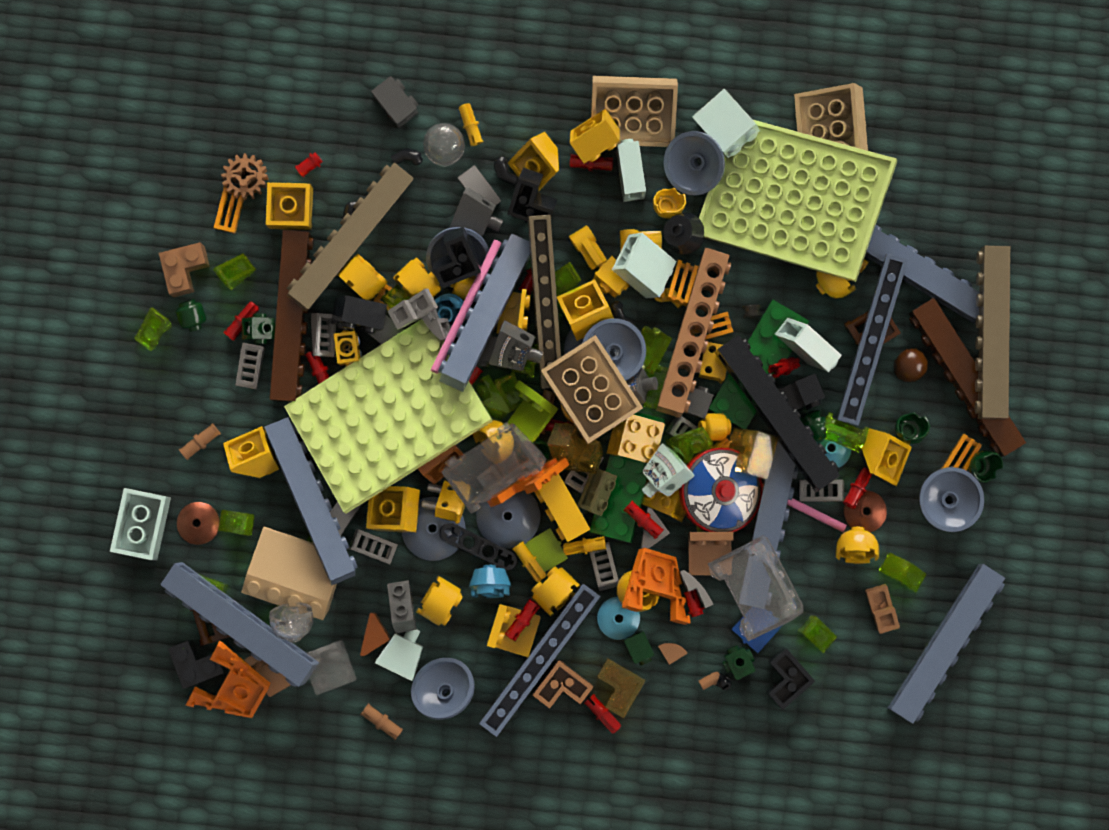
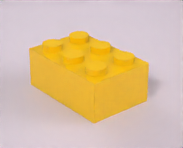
[535,474,590,542]

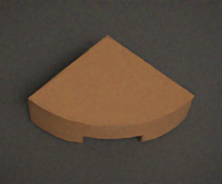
[658,643,687,665]

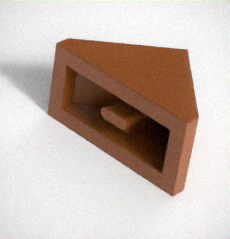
[360,612,392,656]

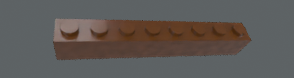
[270,230,314,402]
[909,298,1026,457]

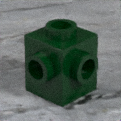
[242,314,275,344]
[722,645,756,680]

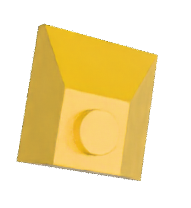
[508,132,559,191]
[223,426,279,478]
[862,428,912,486]

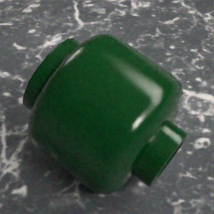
[175,299,207,332]

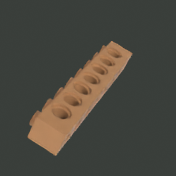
[656,247,731,418]

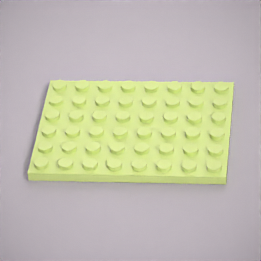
[699,120,897,282]
[284,319,493,514]

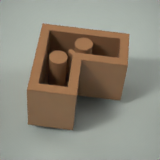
[159,242,210,297]
[533,660,593,708]

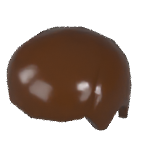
[893,348,928,383]

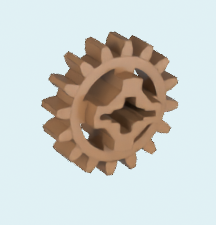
[221,153,269,200]

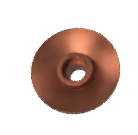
[844,490,887,532]
[177,502,220,545]

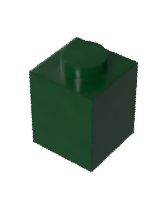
[624,631,654,666]

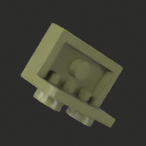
[577,466,617,516]

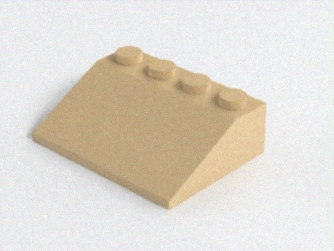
[591,76,678,147]
[794,83,868,151]
[540,335,643,445]
[241,527,337,620]

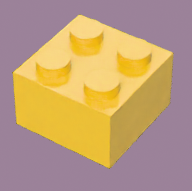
[570,108,620,163]
[266,182,313,230]
[557,279,614,341]
[366,486,420,533]

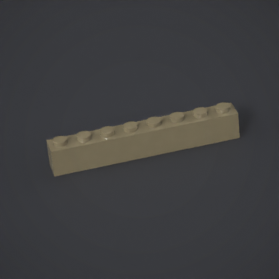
[286,162,414,312]
[527,215,561,389]
[975,246,1010,420]

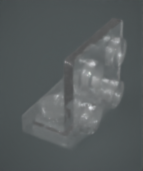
[307,640,356,695]

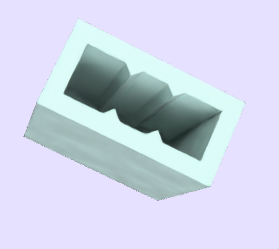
[692,89,760,158]
[616,139,646,202]
[612,233,677,298]
[775,318,841,372]

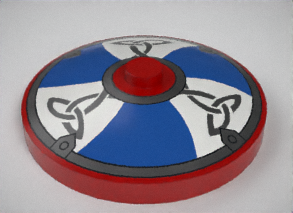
[679,448,762,532]

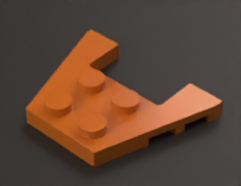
[487,457,570,507]
[622,548,690,625]
[186,641,271,718]

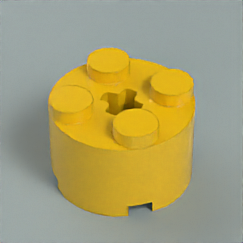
[337,253,388,301]
[393,257,441,298]
[531,566,581,616]
[416,576,463,626]

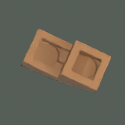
[865,584,900,634]

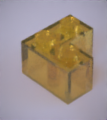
[547,423,604,474]
[729,428,778,479]
[597,657,646,718]

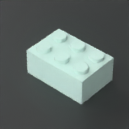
[110,488,171,560]

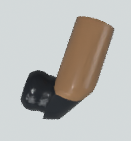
[699,672,732,690]

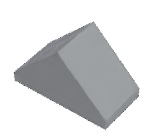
[641,508,670,549]

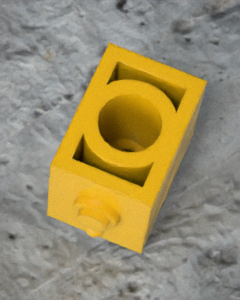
[593,256,629,298]
[334,330,362,367]

